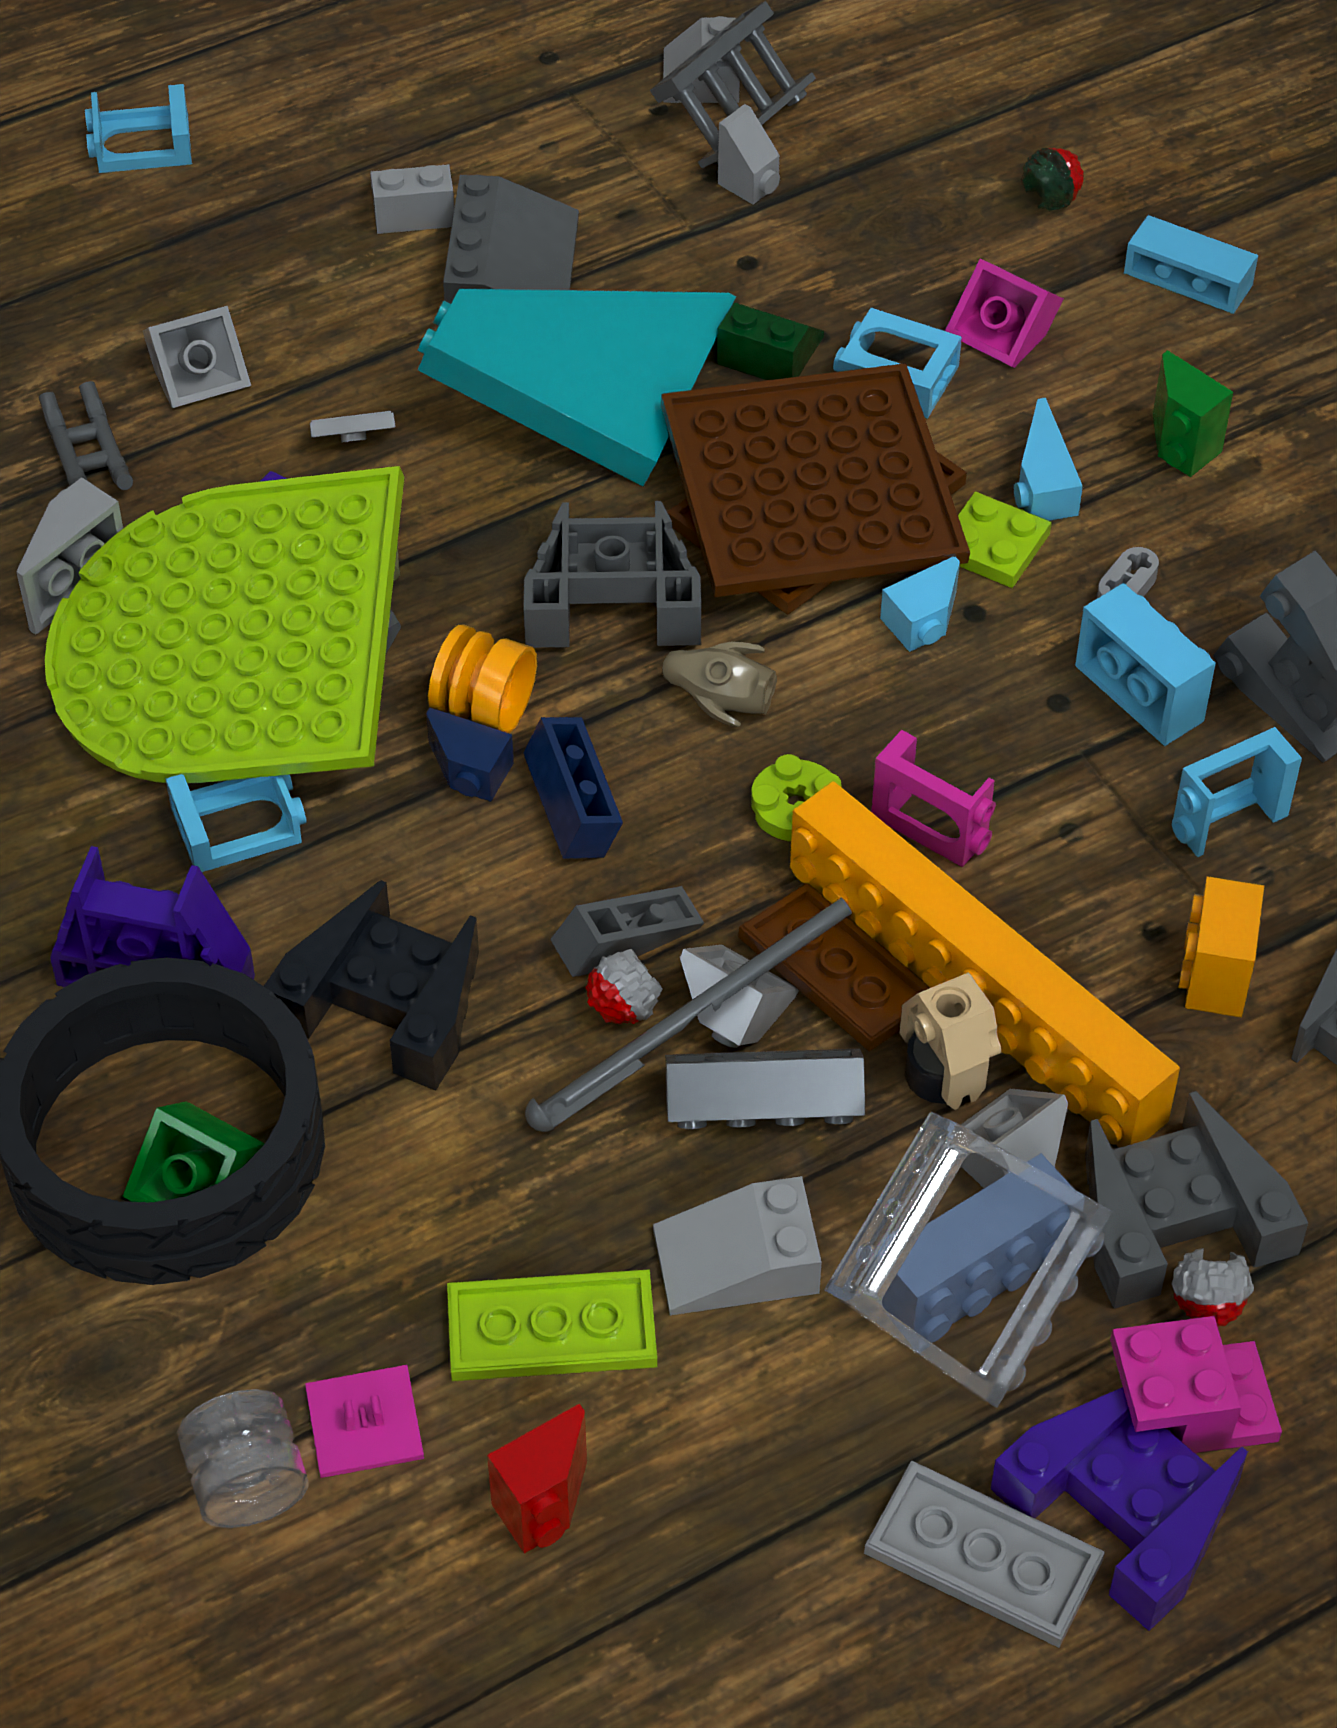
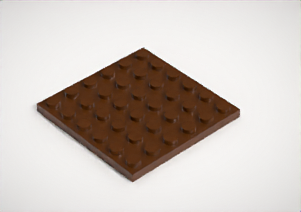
[661,363,970,597]

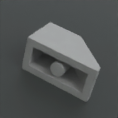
[718,104,780,205]

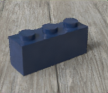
[523,717,623,859]

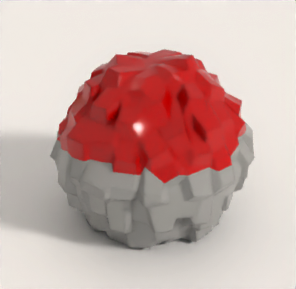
[586,949,663,1025]
[1171,1248,1254,1327]

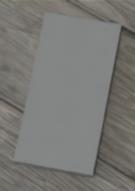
[864,1460,1105,1648]

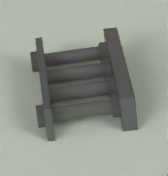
[650,1,816,168]

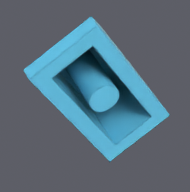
[880,556,960,652]

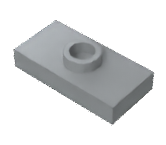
[309,411,395,442]

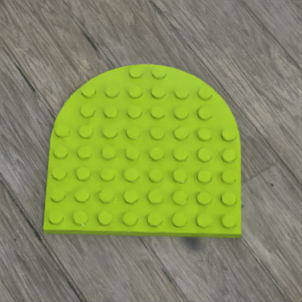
[45,466,404,783]

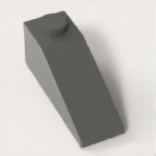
[550,886,704,977]

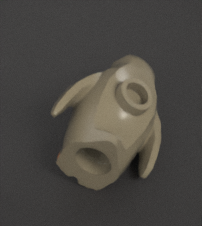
[662,641,777,727]

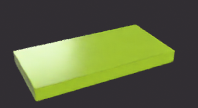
[447,1269,657,1381]

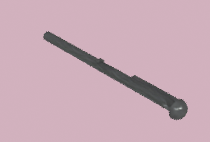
[525,897,852,1132]

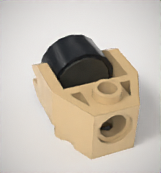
[900,972,1001,1110]

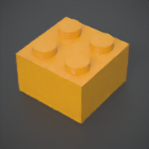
[1178,876,1264,1018]

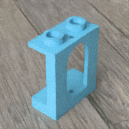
[85,84,192,173]
[833,308,962,419]
[1172,727,1302,857]
[166,774,306,872]

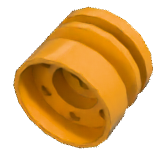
[428,625,537,734]

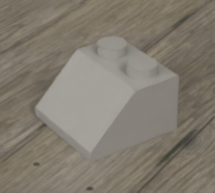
[663,16,740,103]
[370,164,454,234]

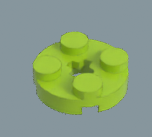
[751,754,841,841]

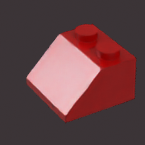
[487,1403,587,1554]

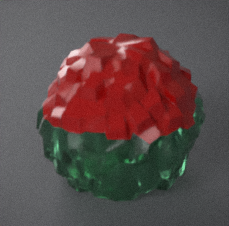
[1021,148,1084,211]

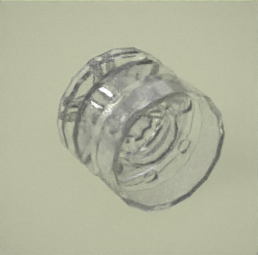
[177,1389,309,1528]

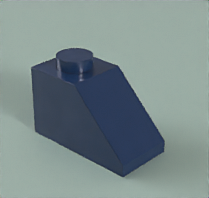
[426,707,514,802]

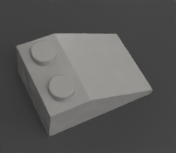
[16,477,123,635]
[653,1176,822,1316]

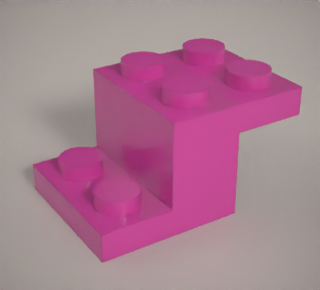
[1110,1316,1282,1453]

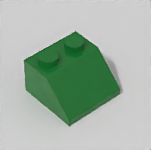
[1153,350,1233,478]
[122,1101,265,1202]

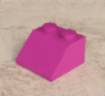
[945,259,1064,368]

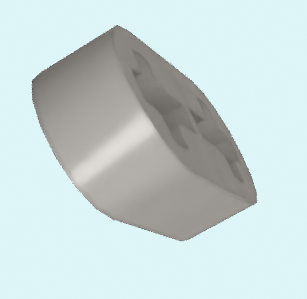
[1097,547,1159,598]

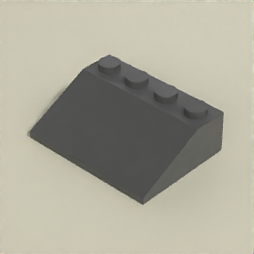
[443,175,579,304]

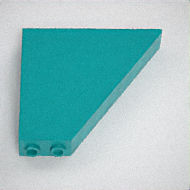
[417,289,736,486]

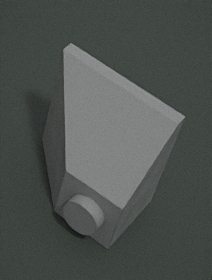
[143,306,251,408]
[680,944,799,1048]
[939,1089,1068,1188]

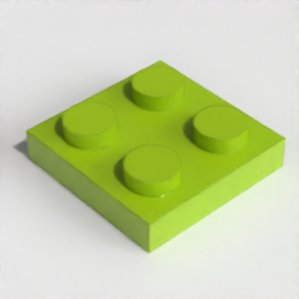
[958,491,1052,588]

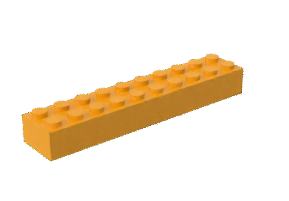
[790,781,1180,1148]

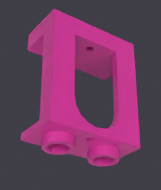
[871,730,996,867]

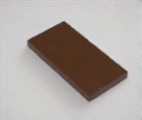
[738,883,930,1052]

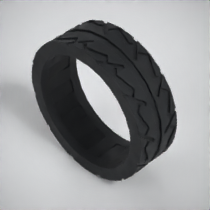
[0,957,325,1285]

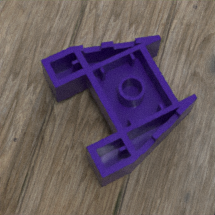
[50,846,255,987]
[991,1387,1248,1631]

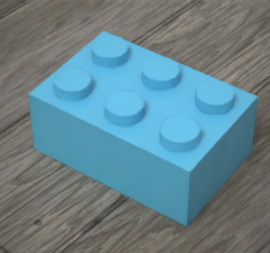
[1075,583,1216,746]

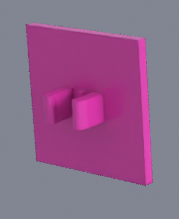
[305,1365,424,1478]

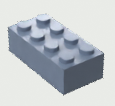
[874,1153,1080,1350]

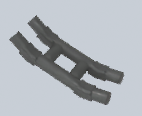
[39,381,133,490]

